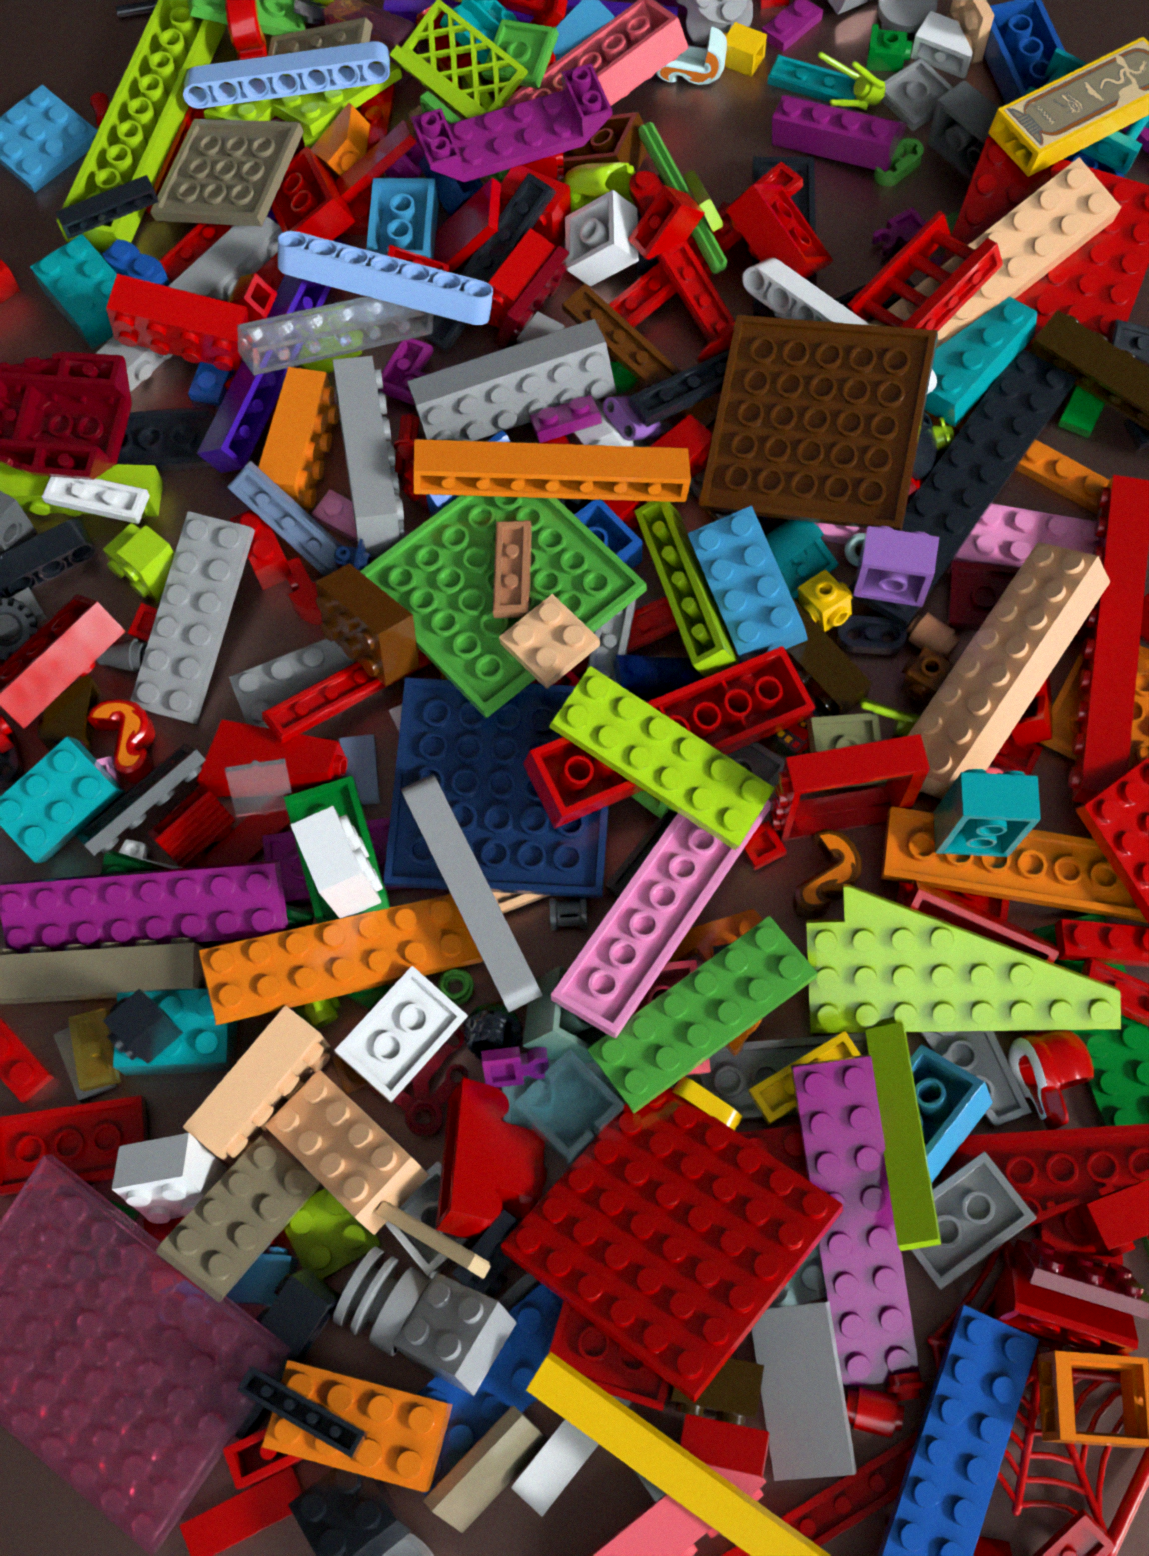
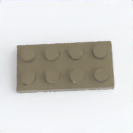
[156,1135,320,1303]

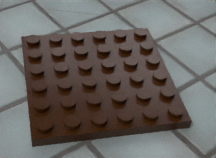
[699,315,938,531]

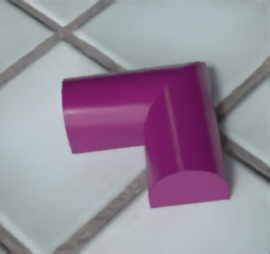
[378,335,433,406]

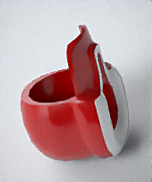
[1008,1030,1094,1130]

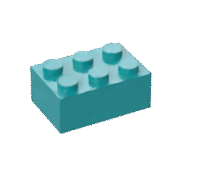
[30,234,117,350]
[0,737,125,863]
[933,769,1041,857]
[113,989,238,1076]

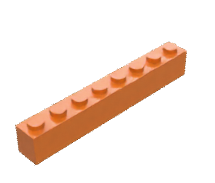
[414,439,691,502]

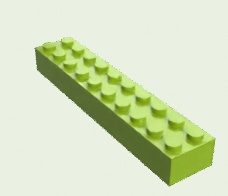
[56,0,227,253]

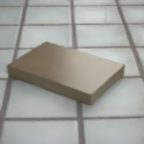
[423,1405,549,1533]

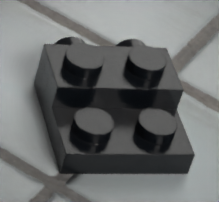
[452,1209,519,1298]

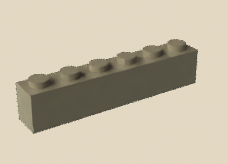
[0,938,206,1005]

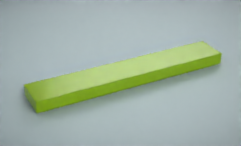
[865,1022,942,1251]

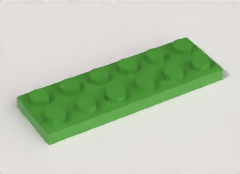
[587,915,817,1114]

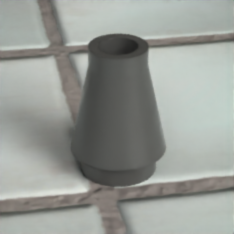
[96,639,147,673]

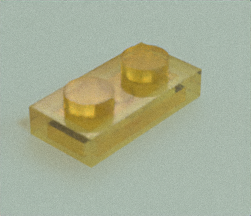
[68,1008,121,1092]

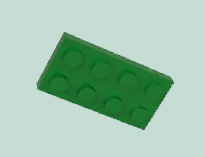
[284,776,390,924]

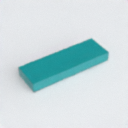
[767,55,857,109]

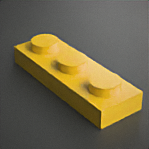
[748,1031,861,1125]

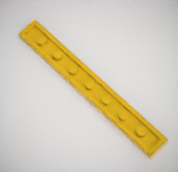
[526,1352,831,1556]

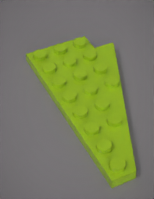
[806,884,1121,1033]

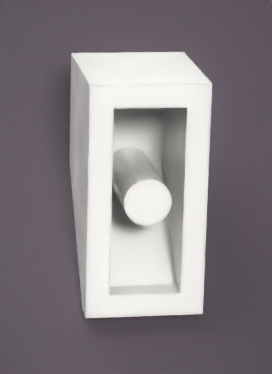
[911,11,973,79]

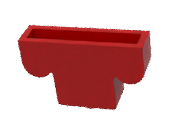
[435,1077,548,1239]

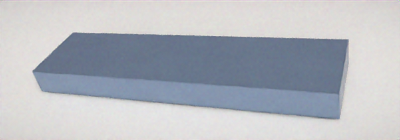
[227,461,343,576]

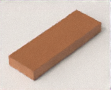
[493,521,532,618]

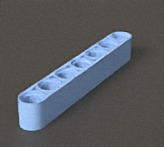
[183,41,390,108]
[277,231,493,325]

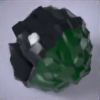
[463,1001,523,1059]

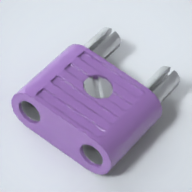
[603,396,672,441]

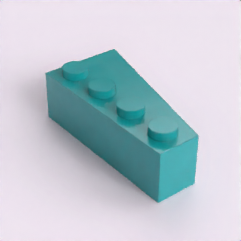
[924,297,1037,427]

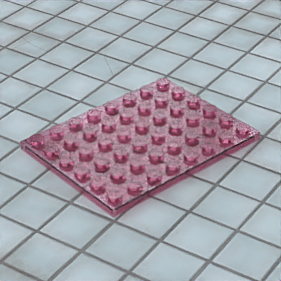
[0,1154,292,1555]

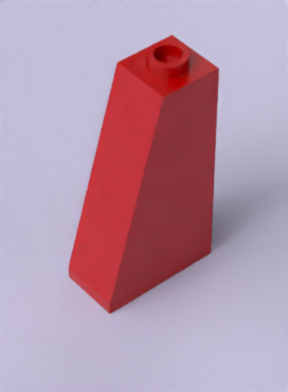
[197,719,348,797]

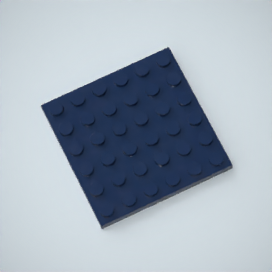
[383,678,609,898]

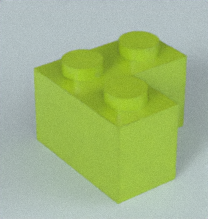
[103,522,175,603]

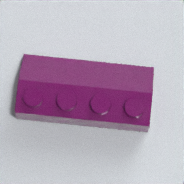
[772,95,907,172]

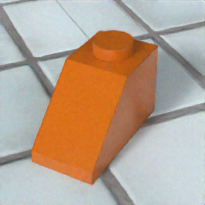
[311,103,370,177]

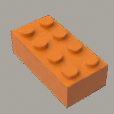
[258,367,339,513]
[262,1360,453,1492]

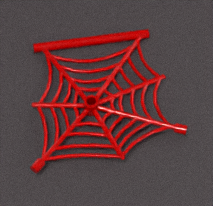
[902,1241,1149,1556]

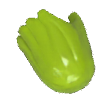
[562,162,637,213]

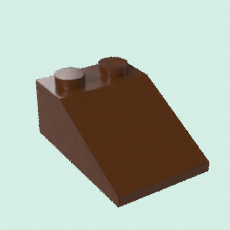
[559,112,647,174]

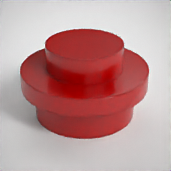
[886,1371,927,1401]

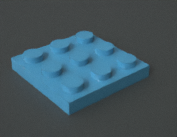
[0,85,98,193]

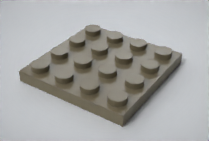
[150,119,304,227]

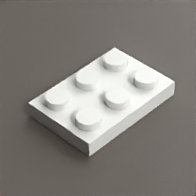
[334,966,468,1103]

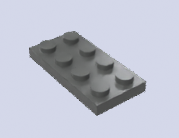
[76,743,206,856]

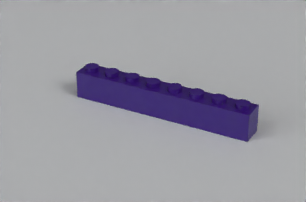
[197,274,331,473]

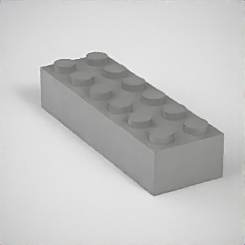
[407,319,616,441]
[333,356,405,558]

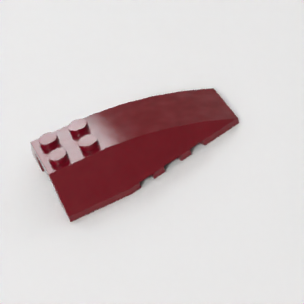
[0,352,132,480]

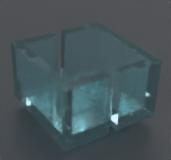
[513,1049,624,1167]

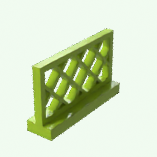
[389,0,528,119]

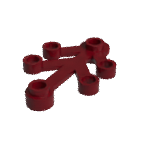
[370,1028,468,1136]

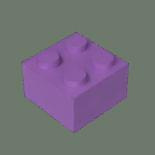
[853,526,939,607]

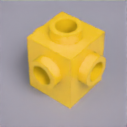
[798,569,853,632]

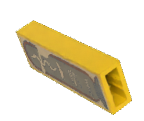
[988,37,1149,177]

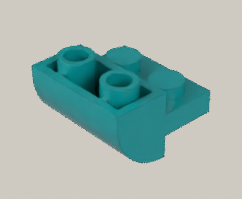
[440,0,520,64]
[765,519,840,599]

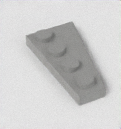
[919,1031,1031,1128]

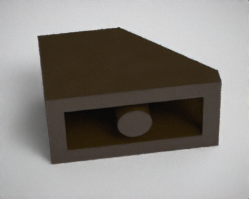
[37,676,101,753]

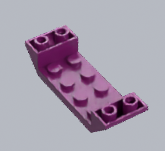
[411,63,612,182]

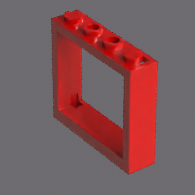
[769,734,930,842]

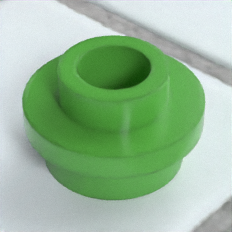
[437,968,474,1005]

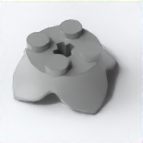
[676,0,753,46]

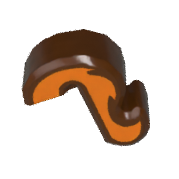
[793,829,862,920]

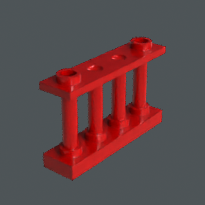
[847,211,1003,332]

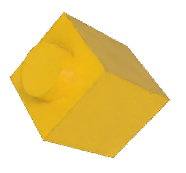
[723,22,767,77]

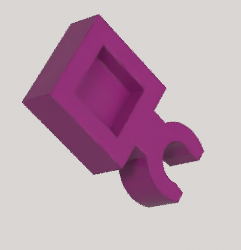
[871,207,926,256]
[481,1046,550,1088]

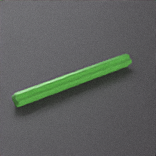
[638,122,727,274]

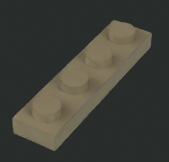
[268,17,373,56]

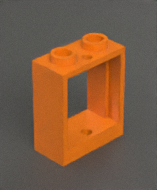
[1037,1351,1149,1448]

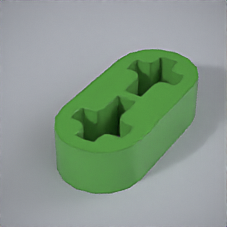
[873,138,924,187]

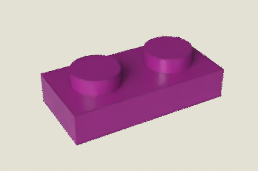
[762,0,823,52]
[529,395,602,443]

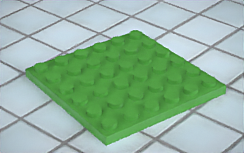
[360,495,647,718]

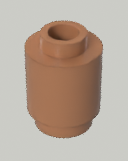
[907,613,961,658]

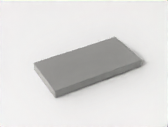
[752,1301,857,1481]

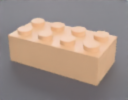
[183,1005,332,1166]
[264,1069,430,1235]

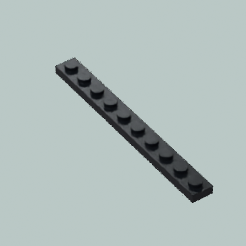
[629,279,916,428]

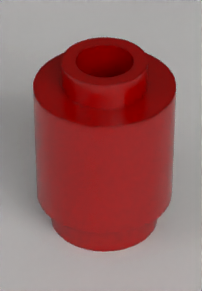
[845,1387,904,1438]

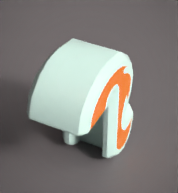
[656,26,727,85]

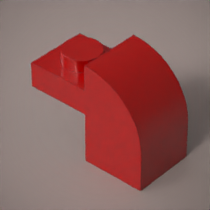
[227,273,278,336]
[286,556,323,625]

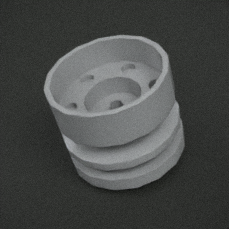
[333,1246,432,1356]

